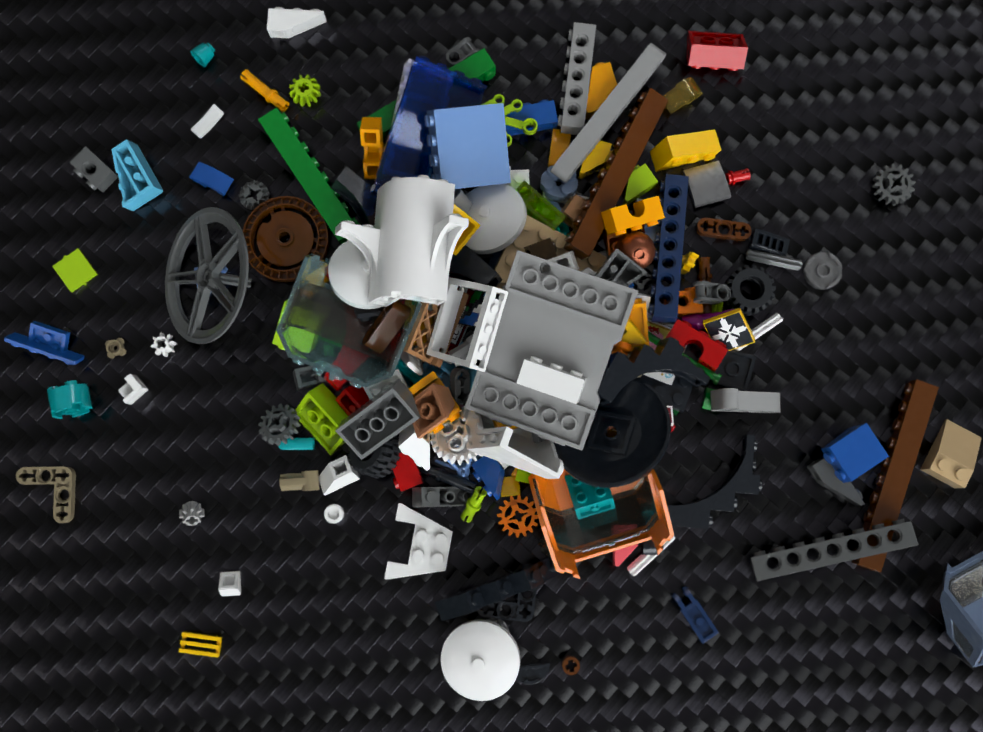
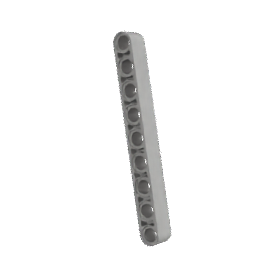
[550,43,666,183]

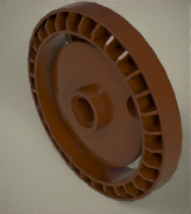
[243,196,329,282]

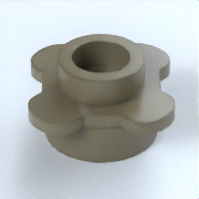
[105,338,126,358]

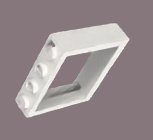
[426,277,508,372]

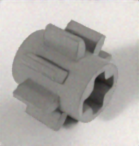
[179,501,205,526]

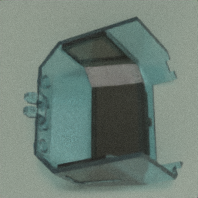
[276,253,422,388]

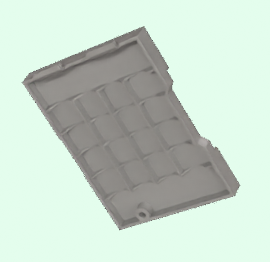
[465,250,638,450]

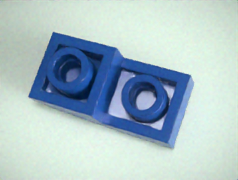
[189,162,234,196]

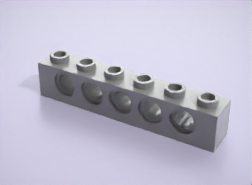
[558,22,596,135]

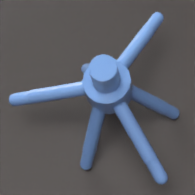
[435,446,481,480]

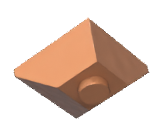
[412,383,455,439]

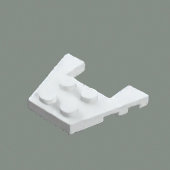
[384,503,453,579]

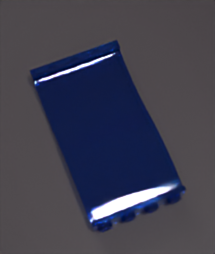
[370,56,487,194]

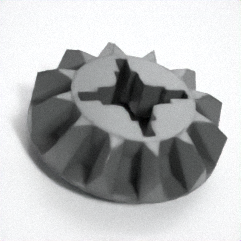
[239,180,269,210]

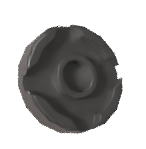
[803,252,842,290]

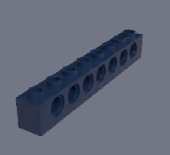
[648,174,689,324]

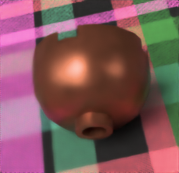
[616,231,656,269]

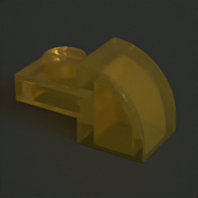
[663,77,703,114]

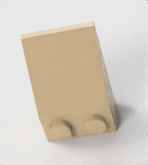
[920,419,981,488]

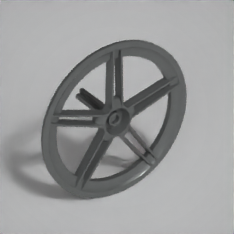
[165,207,252,344]

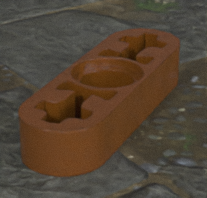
[695,218,752,241]

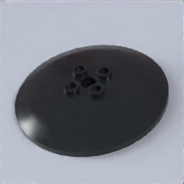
[554,378,671,488]

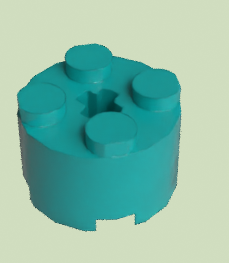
[47,380,93,419]

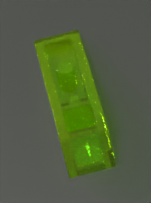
[516,181,567,231]

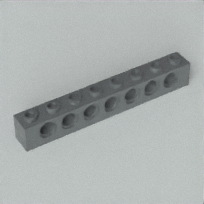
[750,519,919,581]

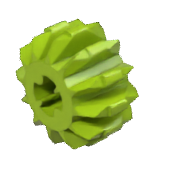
[289,74,321,107]

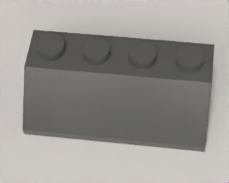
[335,378,420,460]

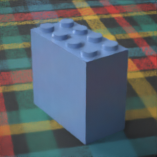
[424,103,511,189]

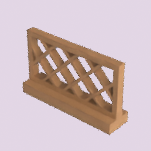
[403,290,469,368]

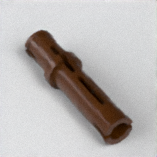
[697,257,712,314]

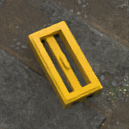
[179,631,222,658]

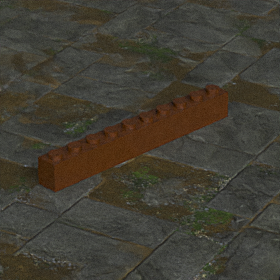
[563,88,668,260]
[852,379,939,572]

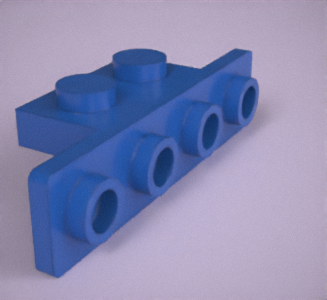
[4,321,84,365]

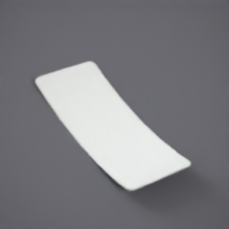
[191,104,224,138]

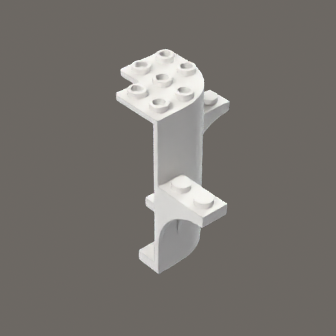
[335,175,469,307]

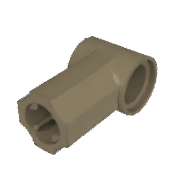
[279,470,320,491]

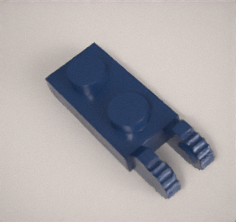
[672,586,719,644]

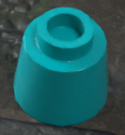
[190,42,215,67]

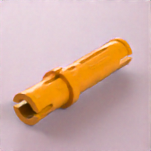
[240,69,290,112]

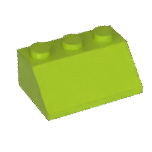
[295,383,348,455]

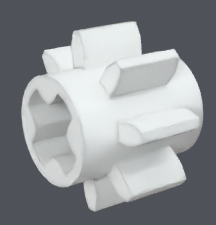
[151,332,177,357]

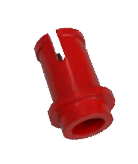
[725,168,751,185]

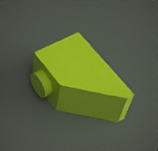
[623,163,658,205]

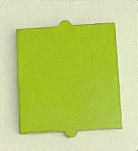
[52,248,98,293]

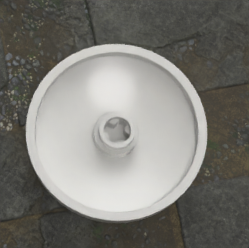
[464,184,527,254]
[328,240,383,309]
[441,619,520,701]

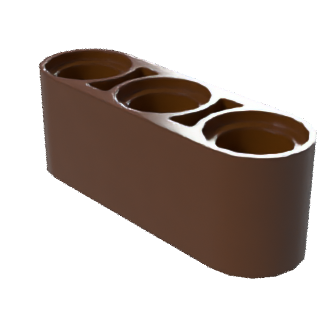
[362,300,411,354]

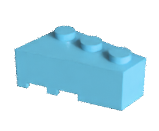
[111,139,164,211]

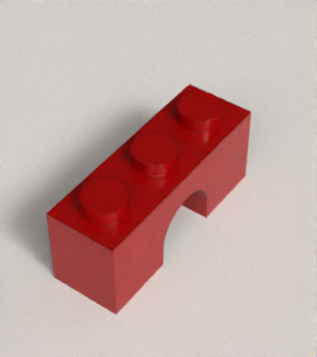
[666,319,728,372]

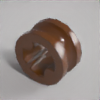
[562,656,580,675]

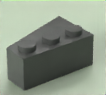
[594,248,647,287]

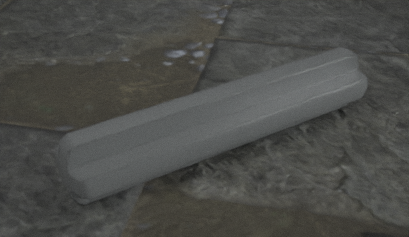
[745,249,802,271]

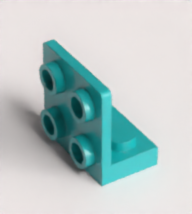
[565,474,615,520]

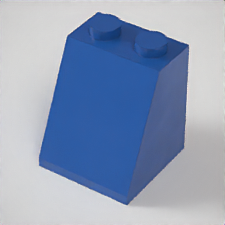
[821,423,889,483]

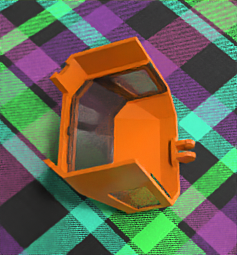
[528,469,674,579]

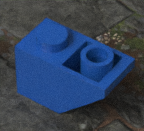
[471,456,505,500]

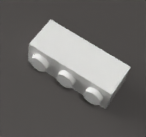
[517,356,587,404]

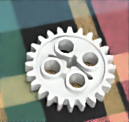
[430,406,483,465]

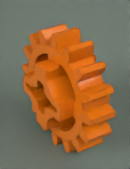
[497,495,538,538]

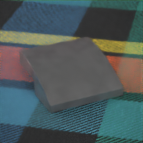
[683,160,731,208]

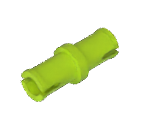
[460,486,487,523]

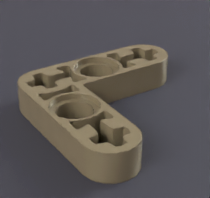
[16,466,76,523]

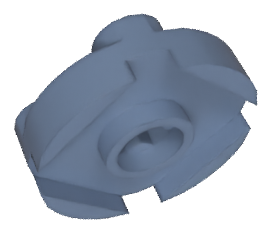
[540,166,578,201]

